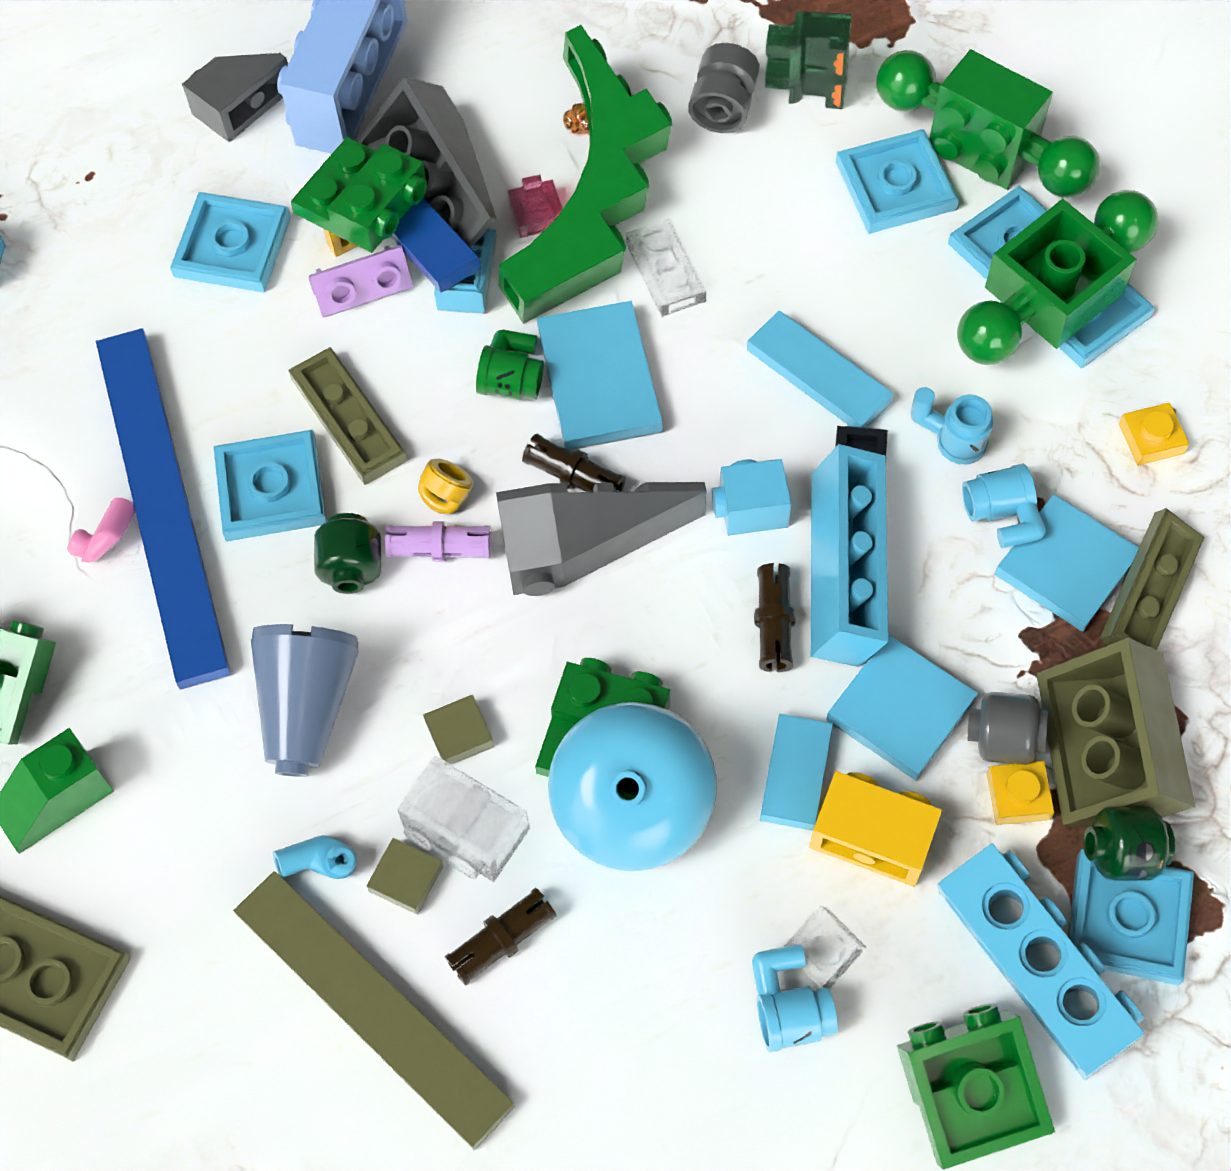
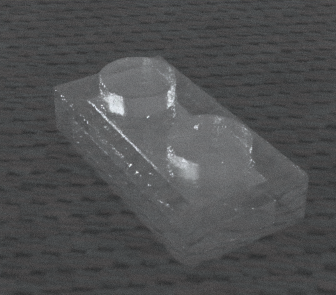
[626,218,706,317]

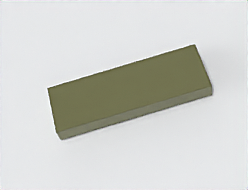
[288,347,407,485]
[1099,508,1205,650]

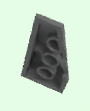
[354,77,497,249]
[496,482,707,596]

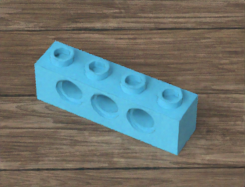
[937,843,1144,1081]

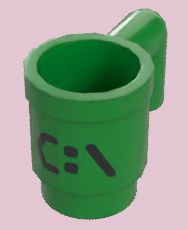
[476,329,544,401]

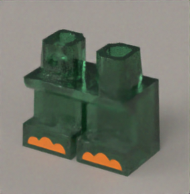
[765,11,852,110]

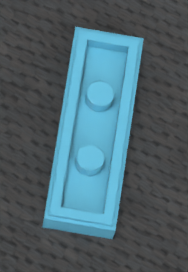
[747,310,894,428]

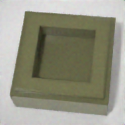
[423,694,494,767]
[366,838,444,915]

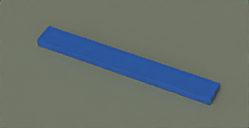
[95,328,231,690]

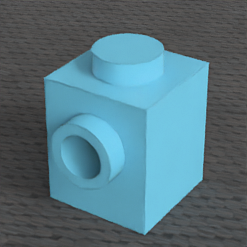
[711,459,791,536]

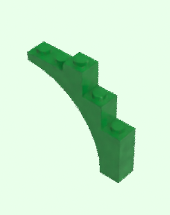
[498,25,672,324]

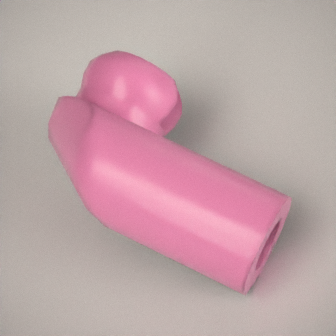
[67,497,135,563]

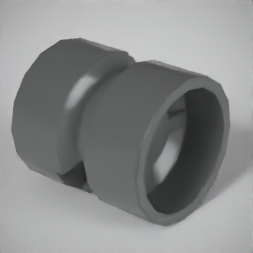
[688,42,760,133]

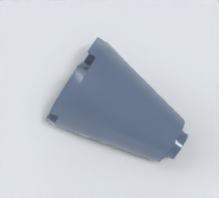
[251,624,359,777]

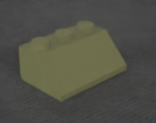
[1036,638,1195,828]

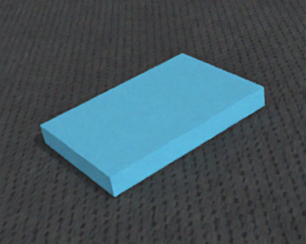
[537,300,663,450]

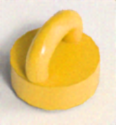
[418,458,473,514]

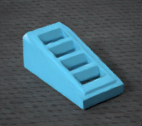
[434,229,497,314]

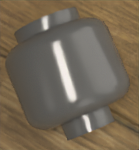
[967,692,1048,765]

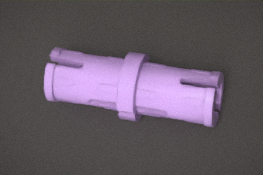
[385,521,491,562]

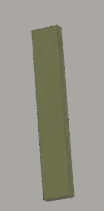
[233,871,515,1151]

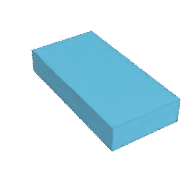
[760,713,833,831]

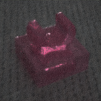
[508,174,563,238]

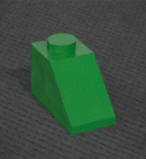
[0,727,114,854]

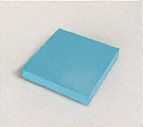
[836,129,959,234]
[170,192,291,293]
[213,429,327,542]
[994,494,1139,632]
[826,634,978,781]
[1067,849,1194,986]

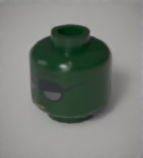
[314,513,381,594]
[1083,807,1175,881]

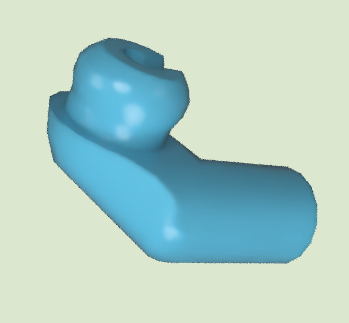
[273,835,357,879]

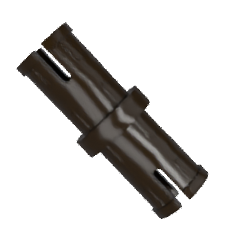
[522,433,626,492]
[754,563,796,672]
[444,887,557,986]

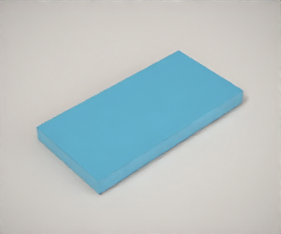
[948,185,1155,369]

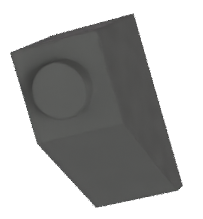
[182,53,288,142]

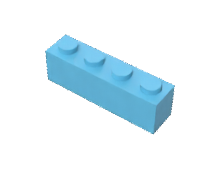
[810,444,888,667]

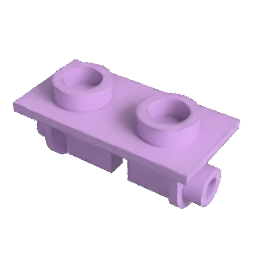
[308,245,413,317]

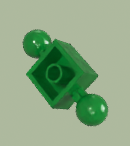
[876,49,1101,198]
[957,190,1158,365]

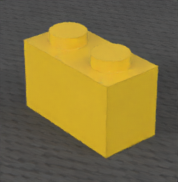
[809,771,942,887]

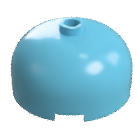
[548,702,717,871]

